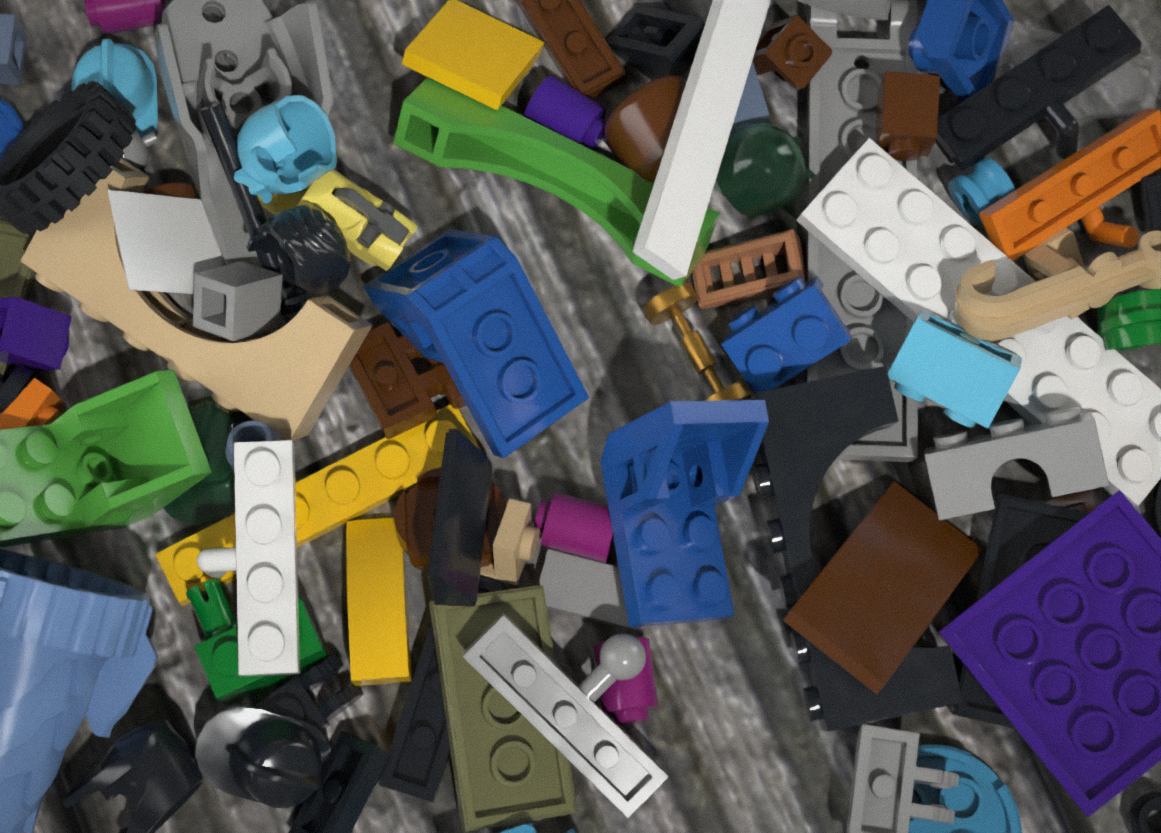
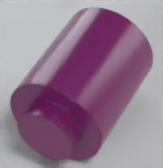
[84,0,166,35]
[533,491,613,563]
[593,638,659,725]

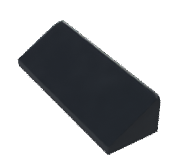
[427,429,492,607]

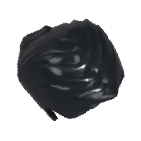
[246,204,351,305]

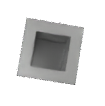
[193,261,282,341]

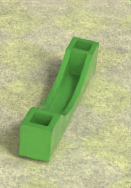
[393,77,720,287]

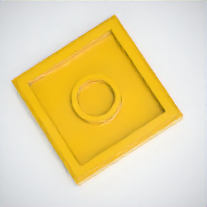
[402,0,545,110]

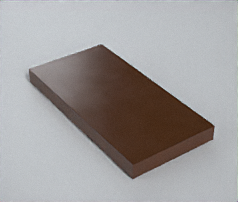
[783,481,983,694]

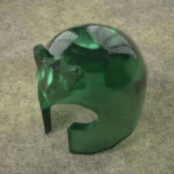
[716,123,815,221]

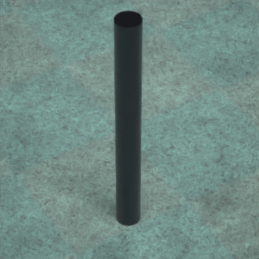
[200,102,301,315]

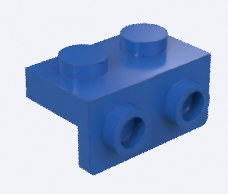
[721,276,852,393]

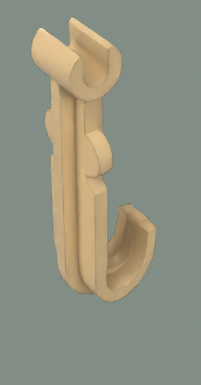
[955,231,1161,341]

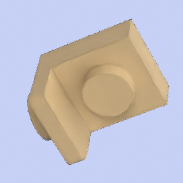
[1023,227,1090,320]

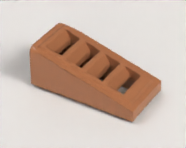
[692,229,807,309]

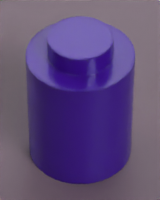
[524,75,606,150]

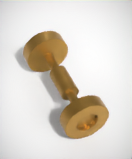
[643,282,753,401]

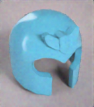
[234,95,337,204]

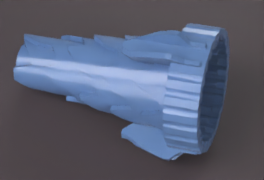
[0,549,159,833]

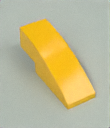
[346,517,412,686]

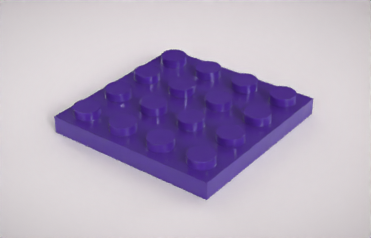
[938,490,1161,817]

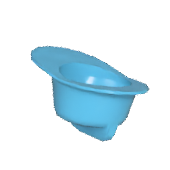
[71,39,158,149]

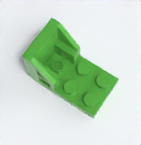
[0,370,212,548]

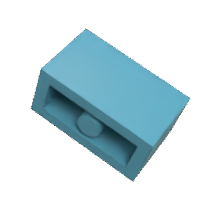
[888,307,1022,428]

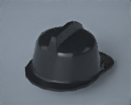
[195,706,331,808]

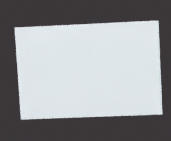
[107,190,225,294]

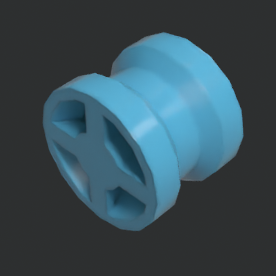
[948,157,1015,225]

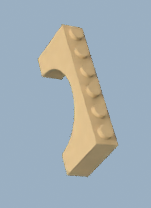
[20,158,372,441]

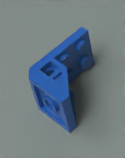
[363,229,589,459]
[600,400,769,628]

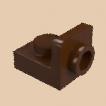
[752,15,832,90]

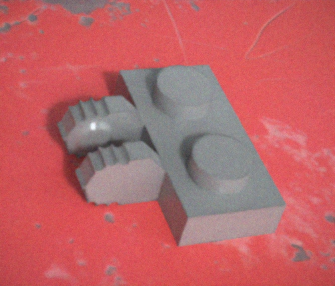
[846,724,959,833]

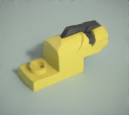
[258,169,418,271]

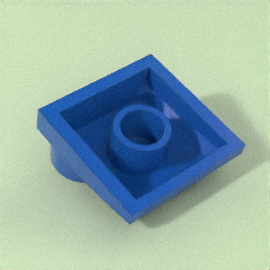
[908,0,1015,102]

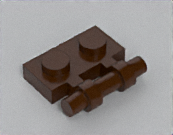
[348,322,466,440]

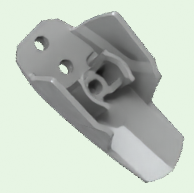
[154,0,333,268]

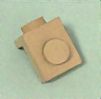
[480,499,540,586]

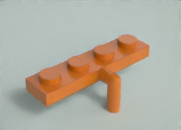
[979,108,1161,261]

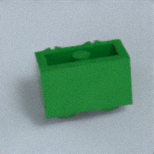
[186,578,329,706]

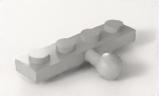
[462,612,669,818]

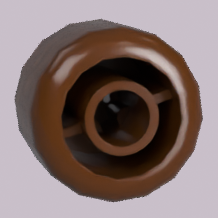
[604,74,687,182]

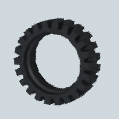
[0,81,136,235]

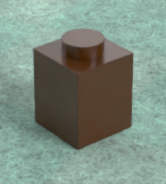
[875,71,940,161]

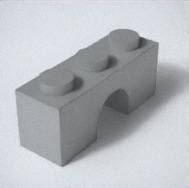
[924,407,1109,520]

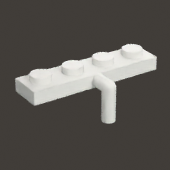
[197,440,300,677]

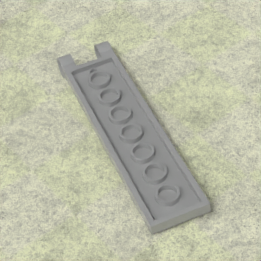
[805,0,918,462]

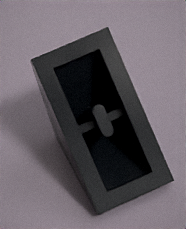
[606,4,705,81]

